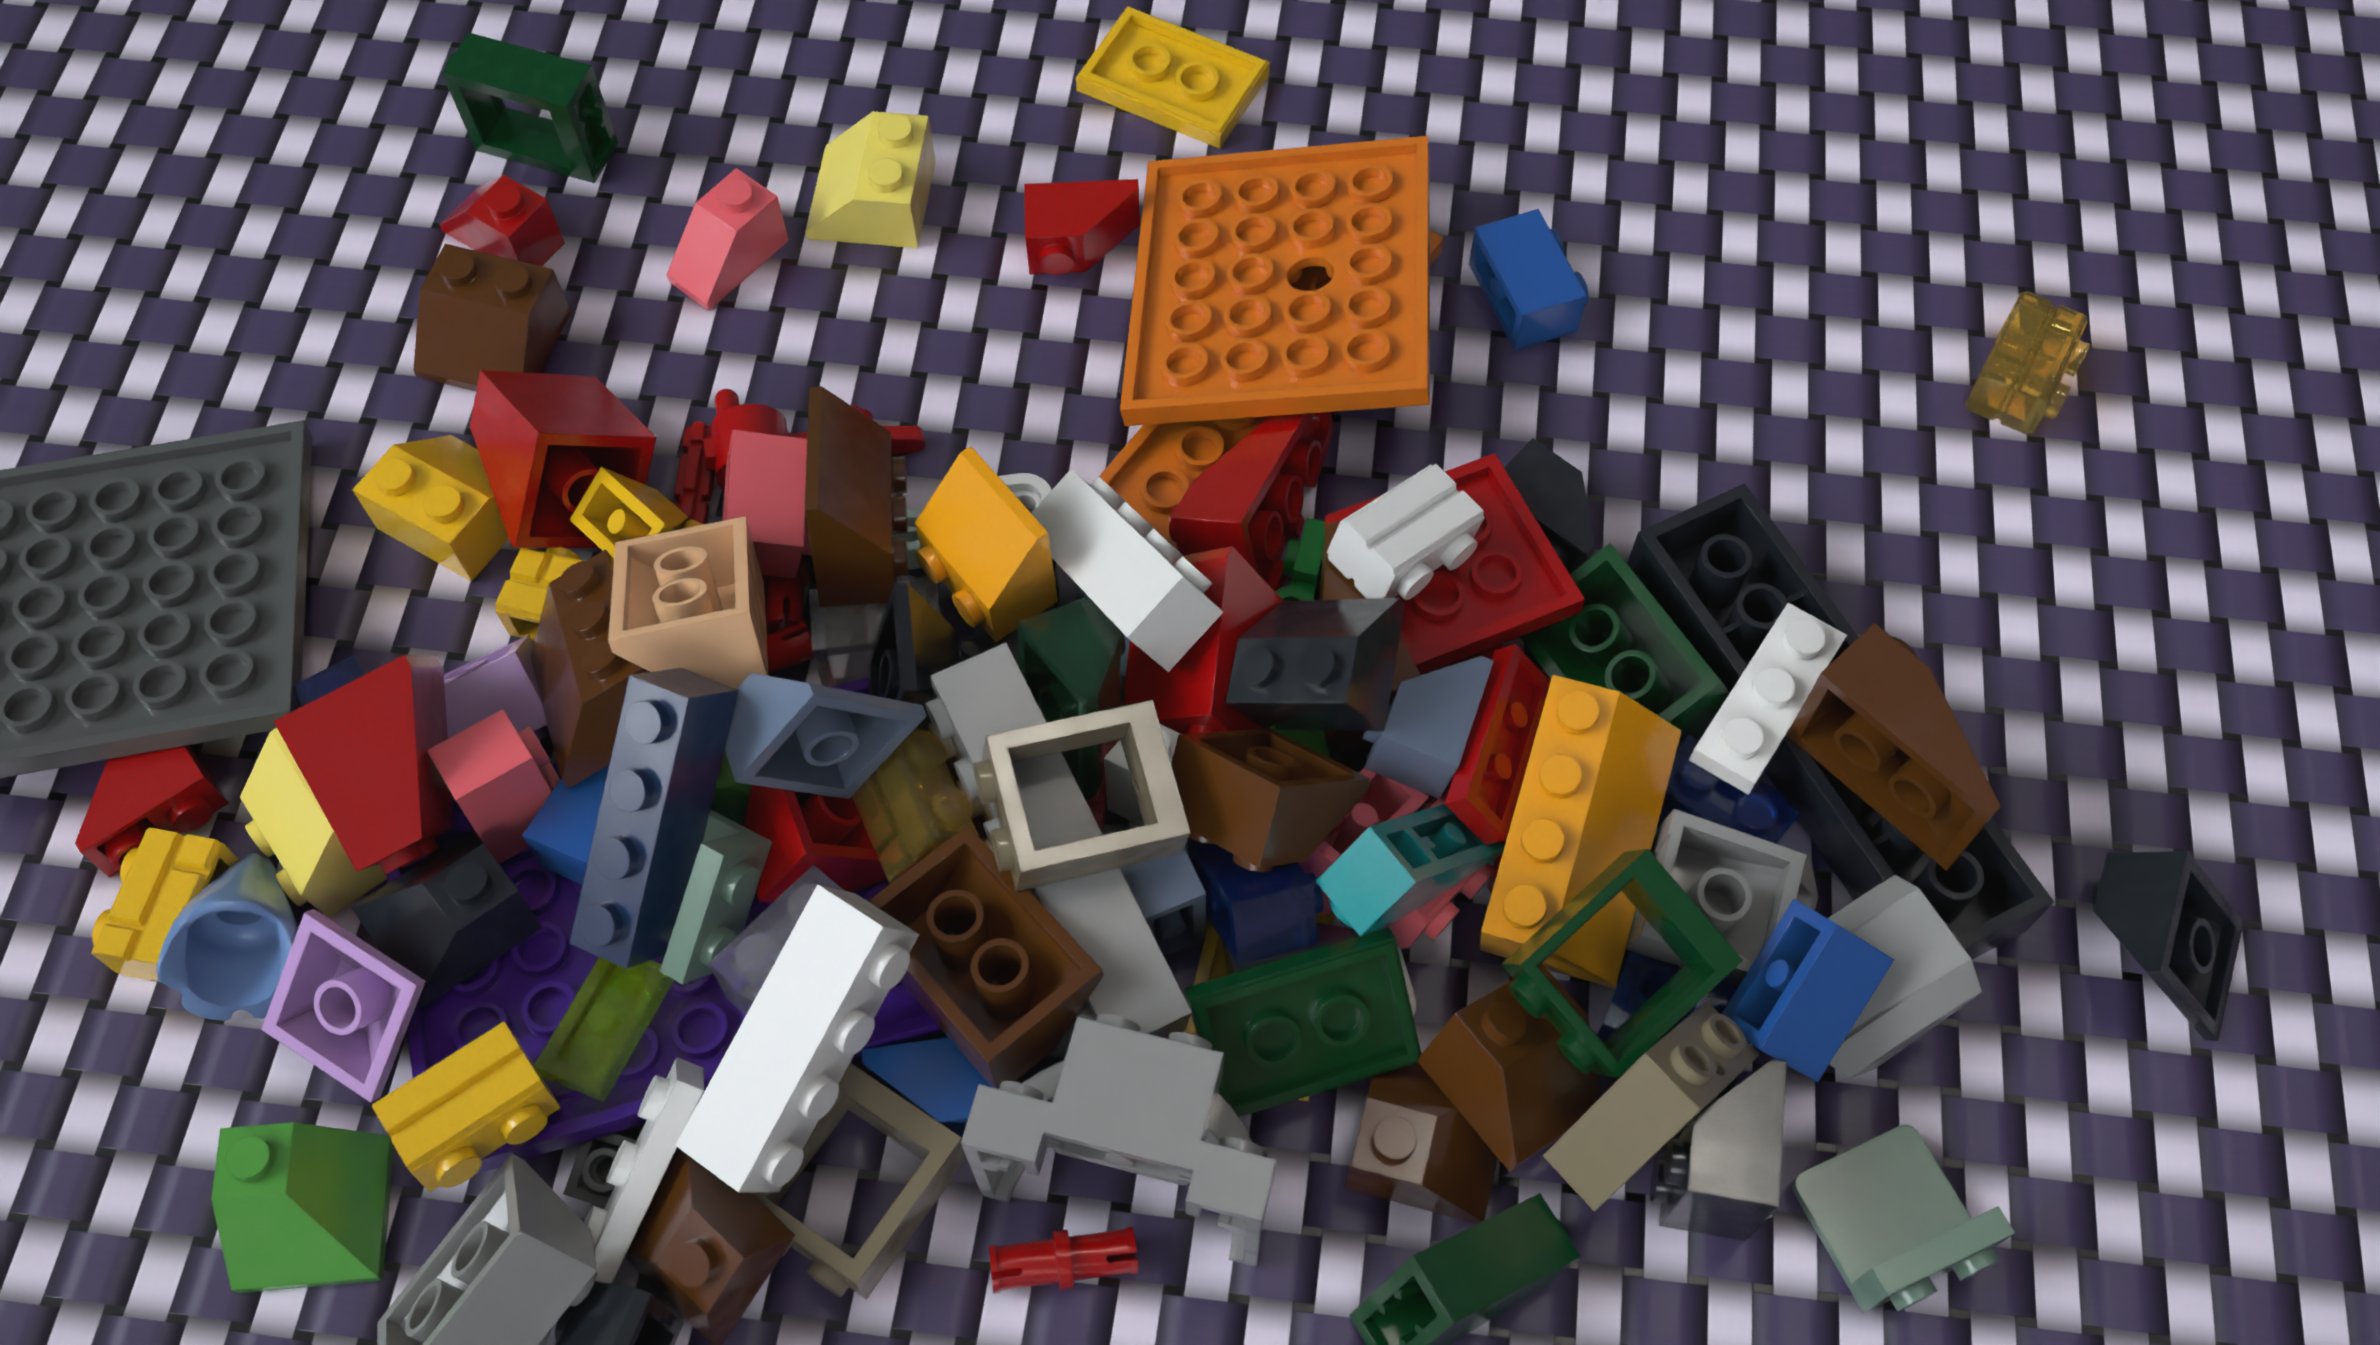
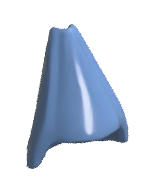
[156,853,298,1021]

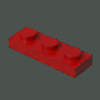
[1445,644,1550,845]

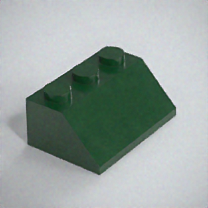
[1520,543,1730,749]

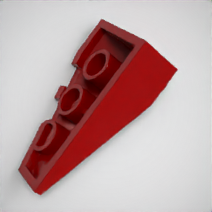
[1169,412,1334,591]

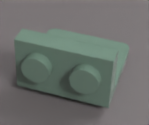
[660,809,772,984]
[1792,1125,2015,1314]

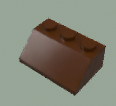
[805,386,909,607]
[530,549,650,788]
[868,825,1104,1089]

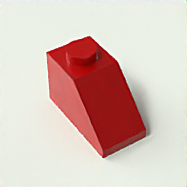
[439,174,565,266]
[1024,179,1140,275]

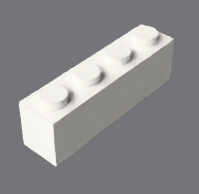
[1031,468,1223,672]
[676,885,919,1192]

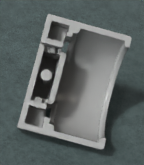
[961,1014,1276,1266]

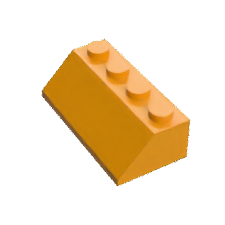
[1480,675,1682,988]

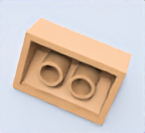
[608,516,769,689]

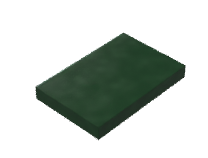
[1184,927,1422,1117]

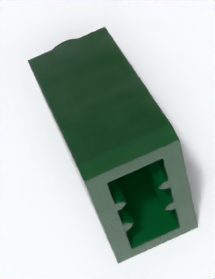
[1349,1193,1581,1345]

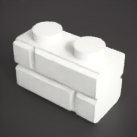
[1327,464,1485,600]

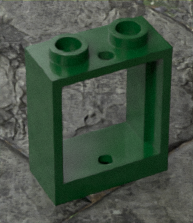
[442,32,618,184]
[1501,849,1743,1078]

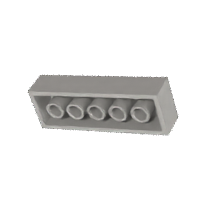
[925,643,1192,1039]

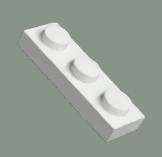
[1689,603,1847,795]
[584,1057,704,1284]

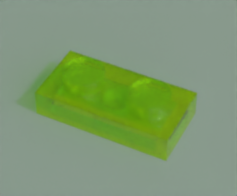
[534,957,674,1102]

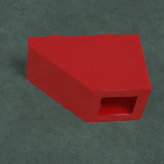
[75,745,229,877]

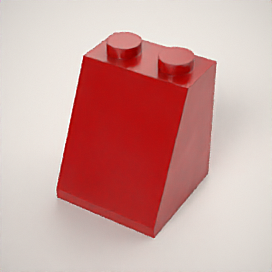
[470,370,657,548]
[1122,546,1284,734]
[273,655,453,875]

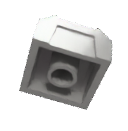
[1626,809,1818,980]
[1828,875,1982,1078]

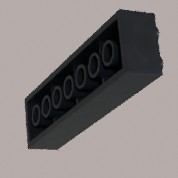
[1627,483,2054,960]

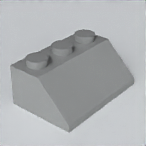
[377,1153,597,1345]

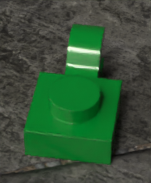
[1275,518,1325,601]

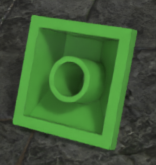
[211,1122,394,1293]

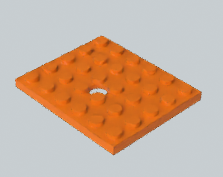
[1120,136,1430,426]

